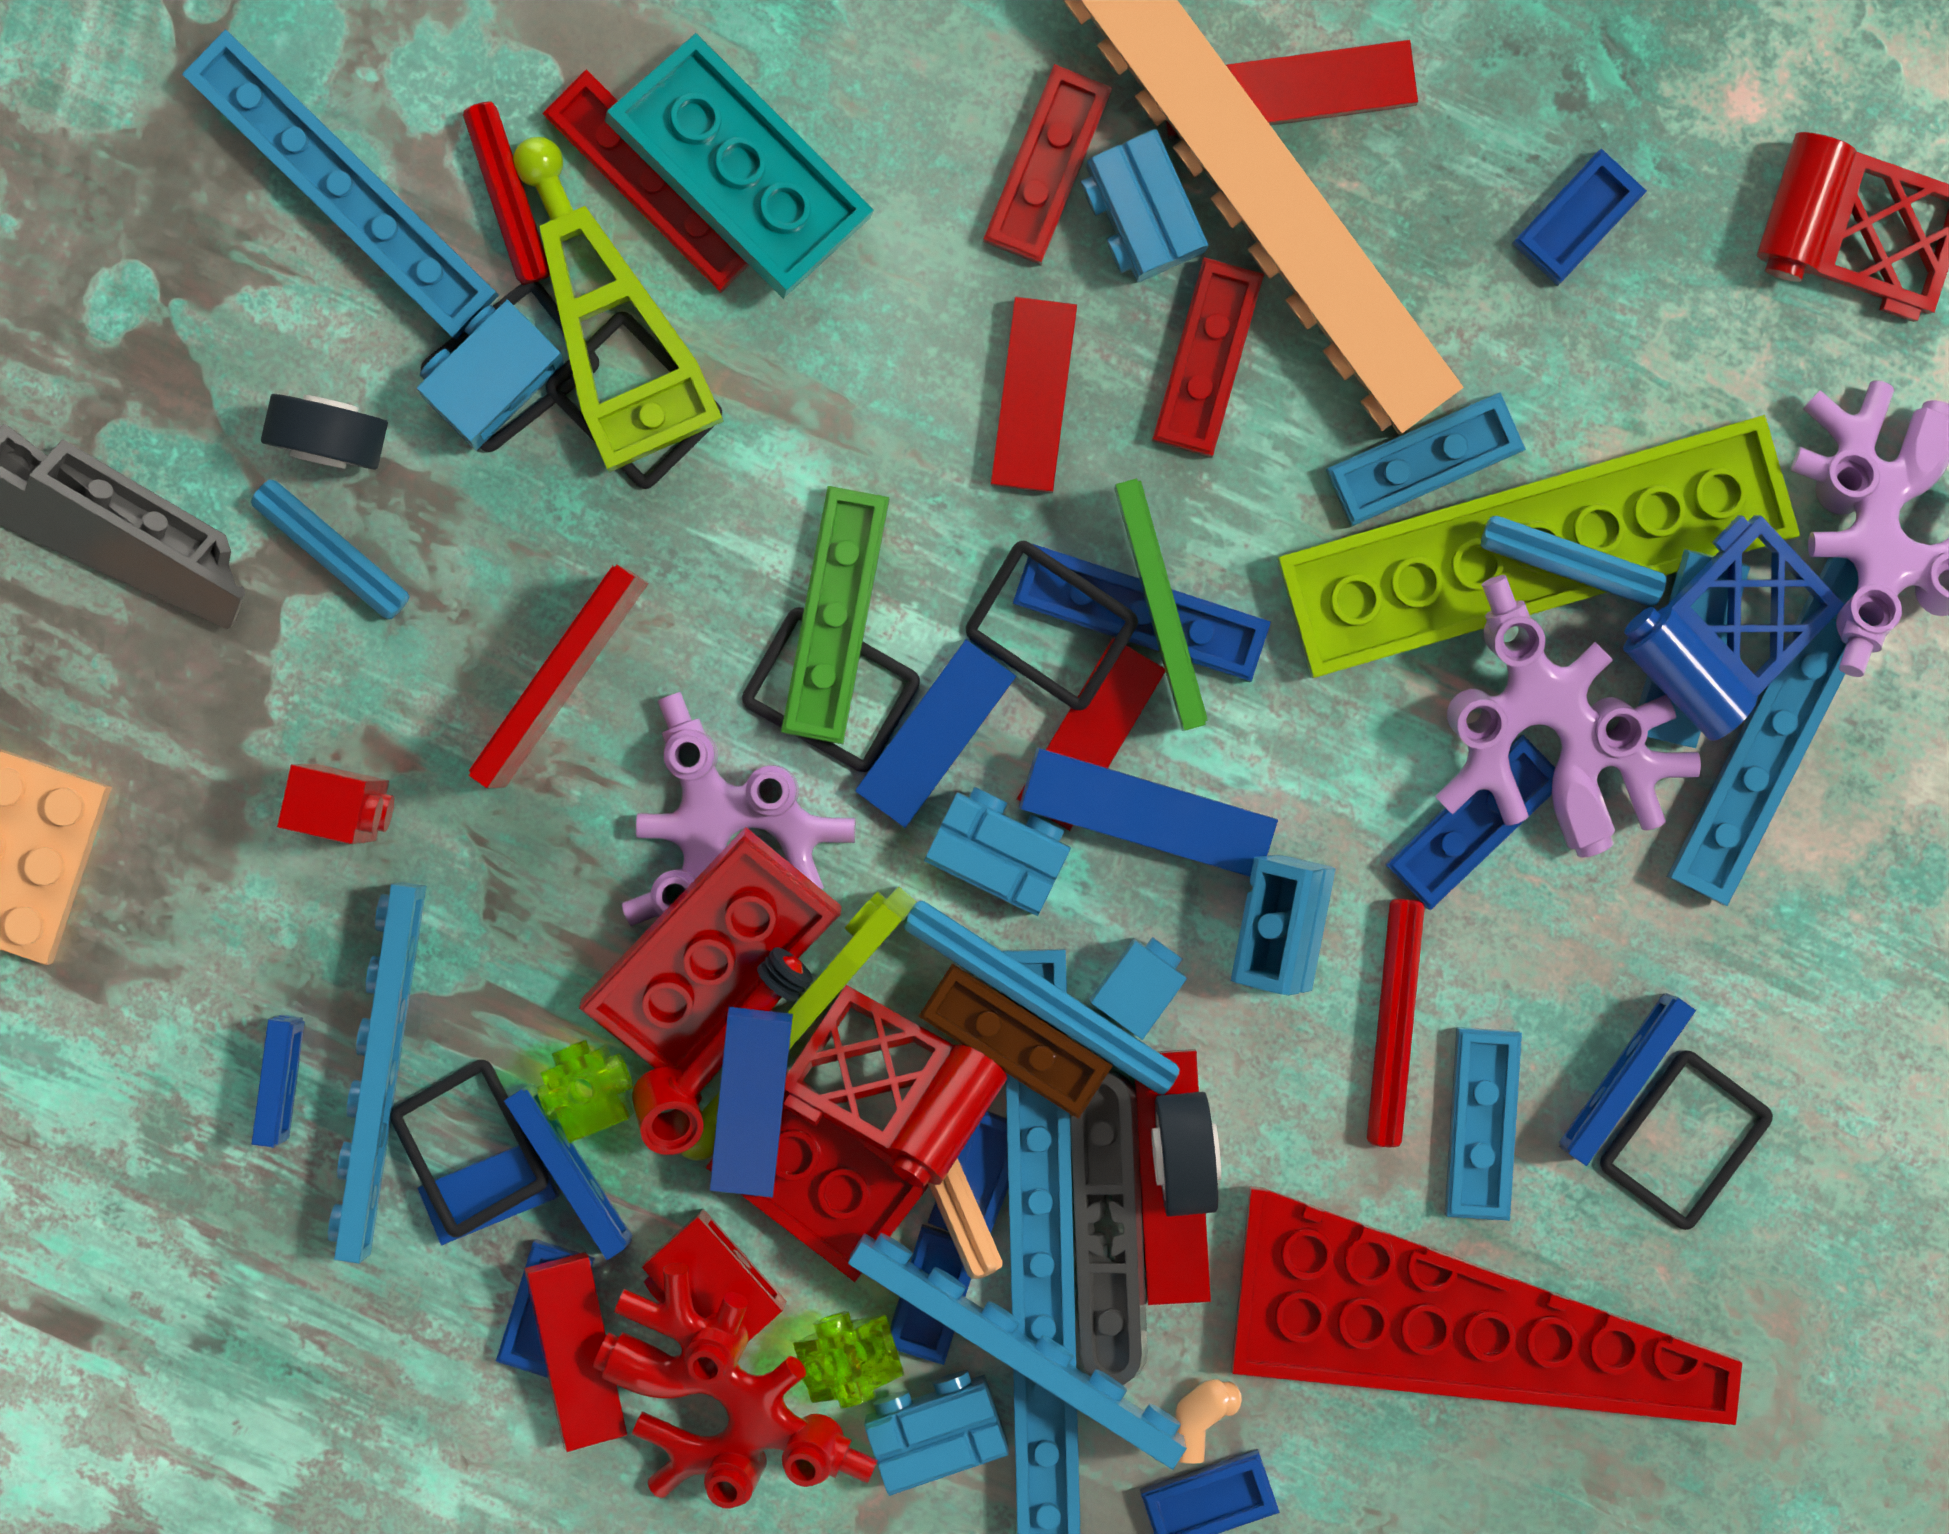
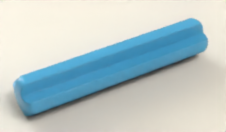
[251,479,410,619]
[1481,516,1667,606]

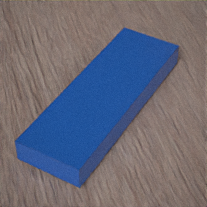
[855,639,1017,828]
[1385,735,1555,910]
[1558,993,1696,1166]
[710,1007,793,1197]
[504,1083,633,1260]

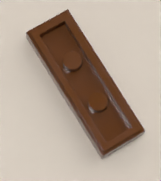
[918,962,1113,1119]

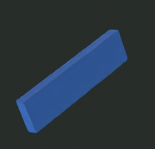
[1013,544,1271,682]
[1019,747,1278,877]

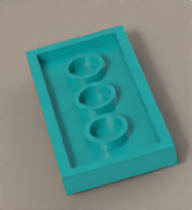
[604,33,874,299]

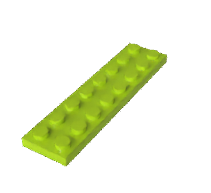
[1277,415,1800,679]

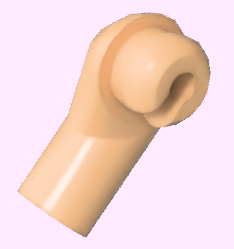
[1175,1379,1242,1464]

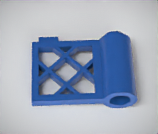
[1623,515,1845,741]

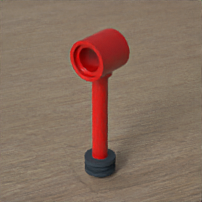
[632,947,813,1155]

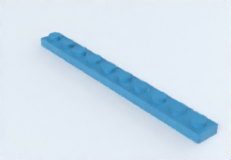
[1003,949,1080,1534]

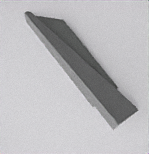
[0,424,245,629]

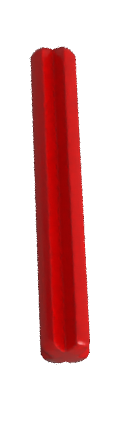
[1367,898,1425,1148]

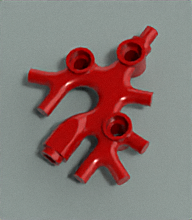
[593,1262,878,1509]

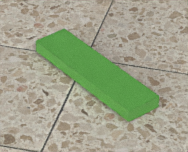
[1114,478,1208,731]
[781,486,890,745]

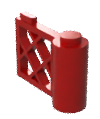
[1756,132,1949,322]
[783,985,1007,1188]

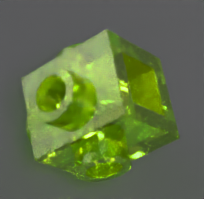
[537,1039,634,1143]
[793,1311,905,1408]

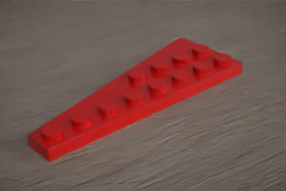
[1231,1186,1742,1425]

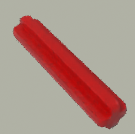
[463,101,550,285]

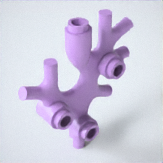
[1791,381,1949,677]
[1435,575,1701,858]
[622,692,856,926]

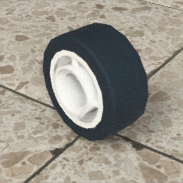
[261,393,388,470]
[1152,1092,1221,1217]

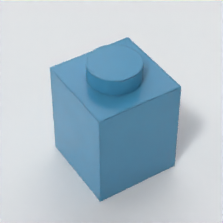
[1090,937,1187,1040]

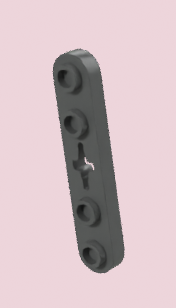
[1070,1070,1148,1385]

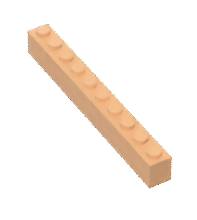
[1063,0,1464,435]

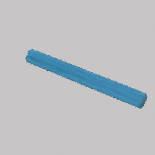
[903,901,1180,1095]

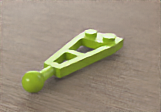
[513,137,724,473]
[680,886,917,1161]

